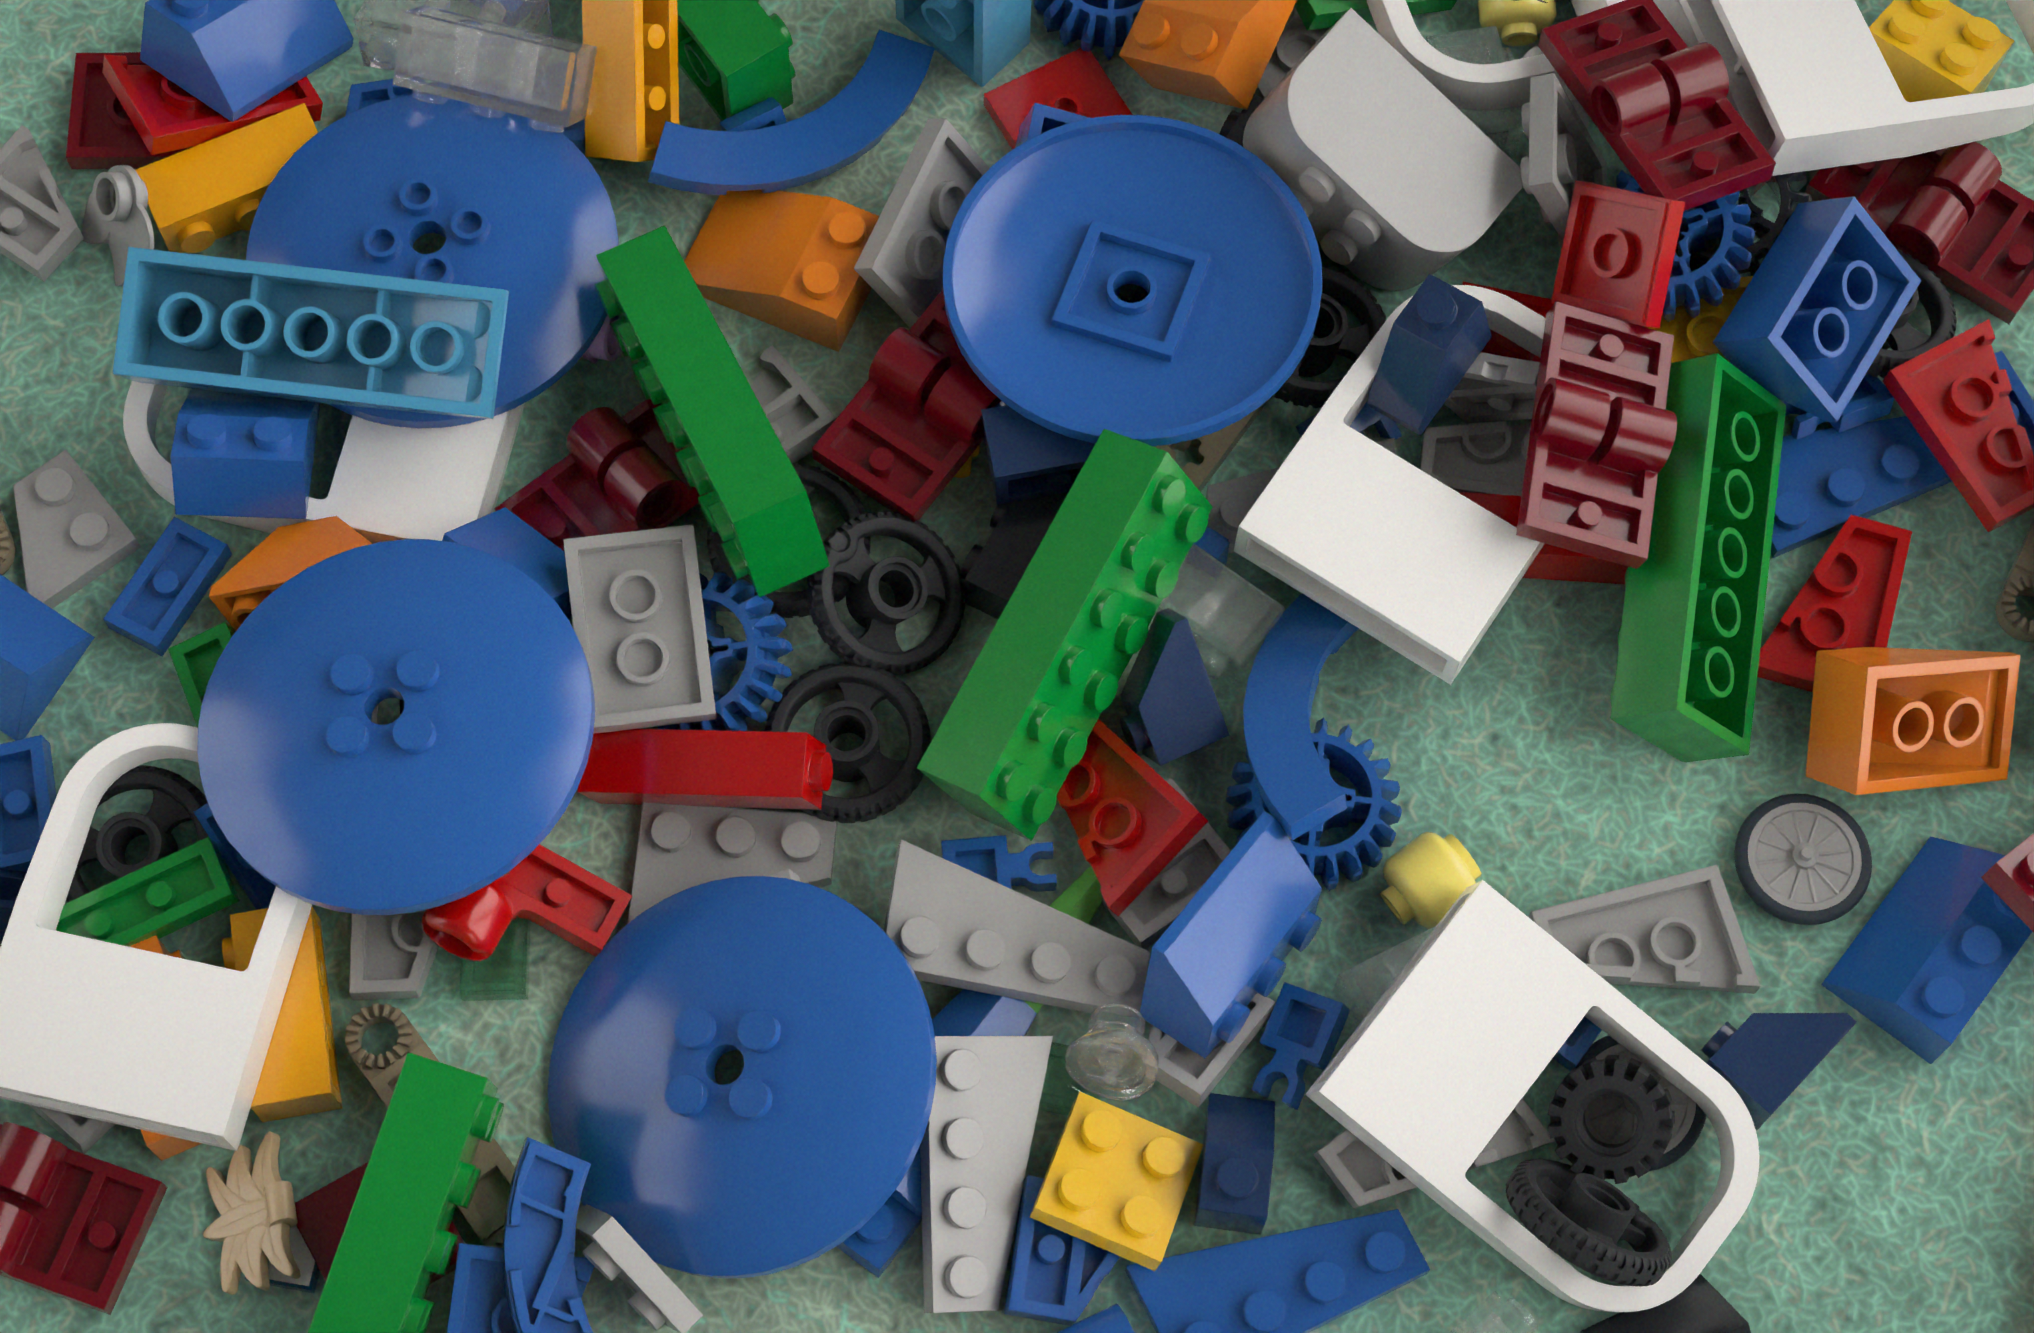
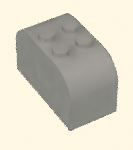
[1243,8,1523,291]

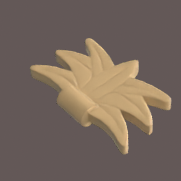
[203,1131,301,1295]

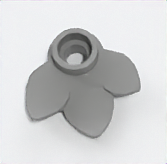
[82,165,155,286]

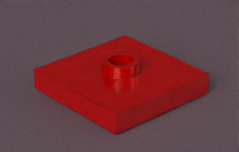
[983,48,1133,150]
[1551,180,1685,328]

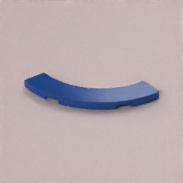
[648,29,935,195]
[1243,593,1359,841]
[502,1137,593,1333]

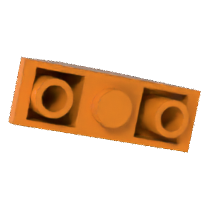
[209,516,372,631]

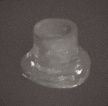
[1065,1003,1159,1101]

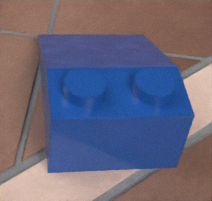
[171,388,320,519]

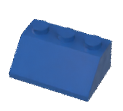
[140,0,354,122]
[1713,196,1921,422]
[1139,811,1322,1059]
[1821,837,2033,1064]

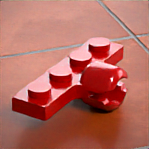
[422,844,632,961]

